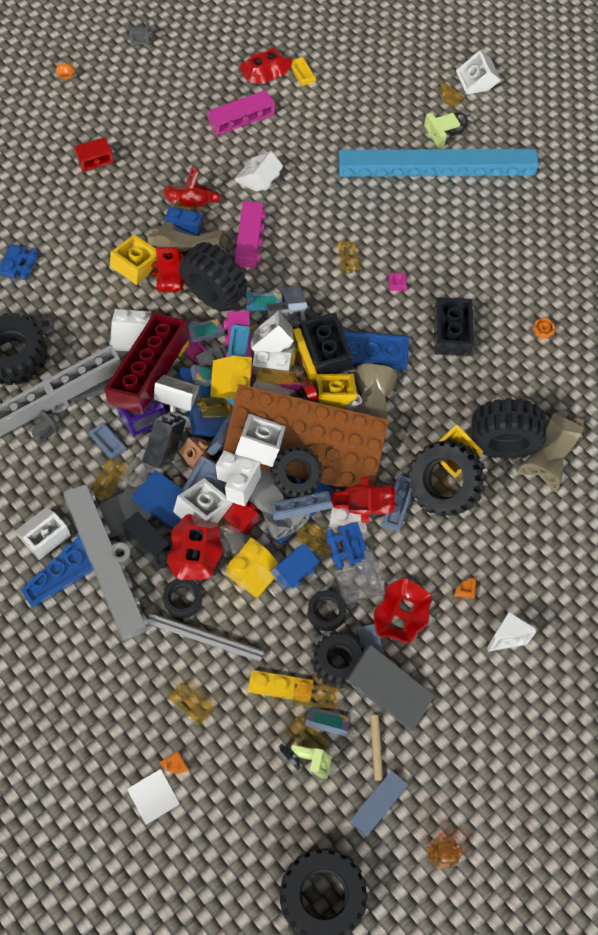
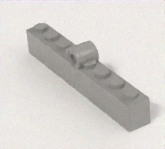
[0,345,121,437]
[63,484,148,641]

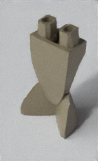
[148,222,227,253]
[355,364,397,419]
[517,409,585,492]

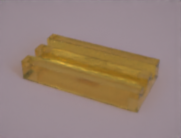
[337,241,360,274]
[256,368,296,385]
[196,398,233,417]
[90,460,126,501]
[296,522,339,559]
[168,682,214,726]
[293,683,337,709]
[284,716,330,751]

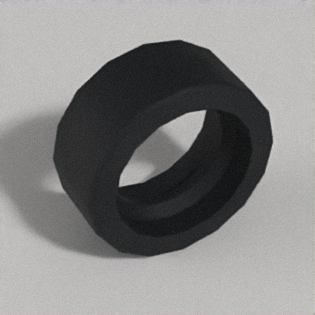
[163,578,202,619]
[307,590,346,631]

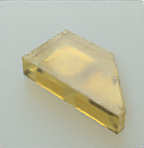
[441,81,464,109]

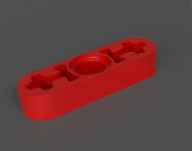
[300,379,319,402]

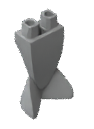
[248,470,310,540]

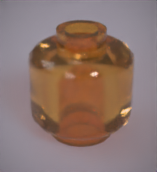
[427,837,462,868]

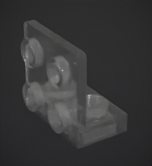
[335,549,385,604]

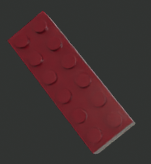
[104,313,190,414]

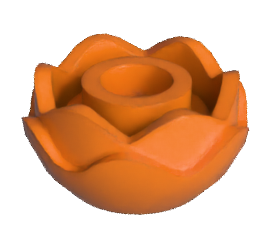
[55,62,76,80]
[533,318,556,339]

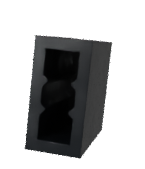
[142,412,187,469]
[122,511,171,571]

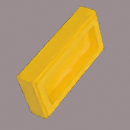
[290,57,316,86]

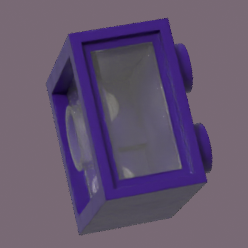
[116,396,165,437]

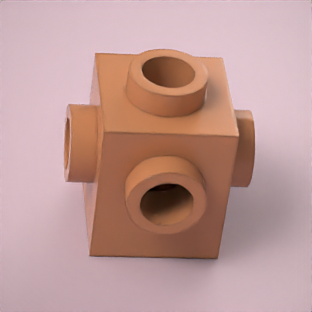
[179,437,211,467]

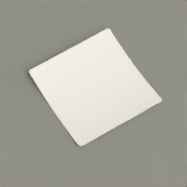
[127,769,180,824]

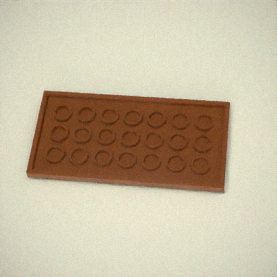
[223,384,389,489]

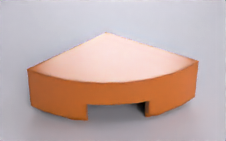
[454,578,476,599]
[160,751,189,774]

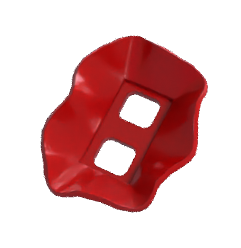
[240,48,292,84]
[167,514,223,580]
[374,578,432,643]

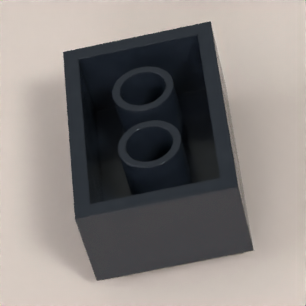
[434,297,474,356]
[301,312,353,374]

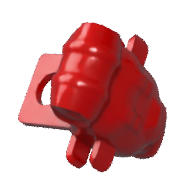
[163,165,221,207]
[151,247,185,294]
[331,477,396,523]

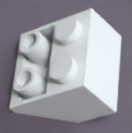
[14,508,71,560]

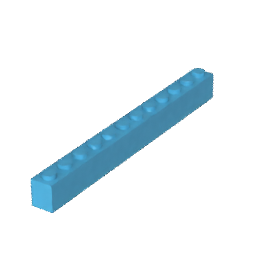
[338,149,539,177]

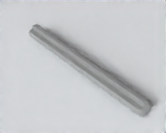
[147,613,264,661]

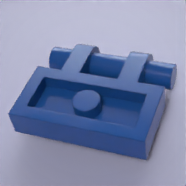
[0,244,39,280]
[325,522,370,569]

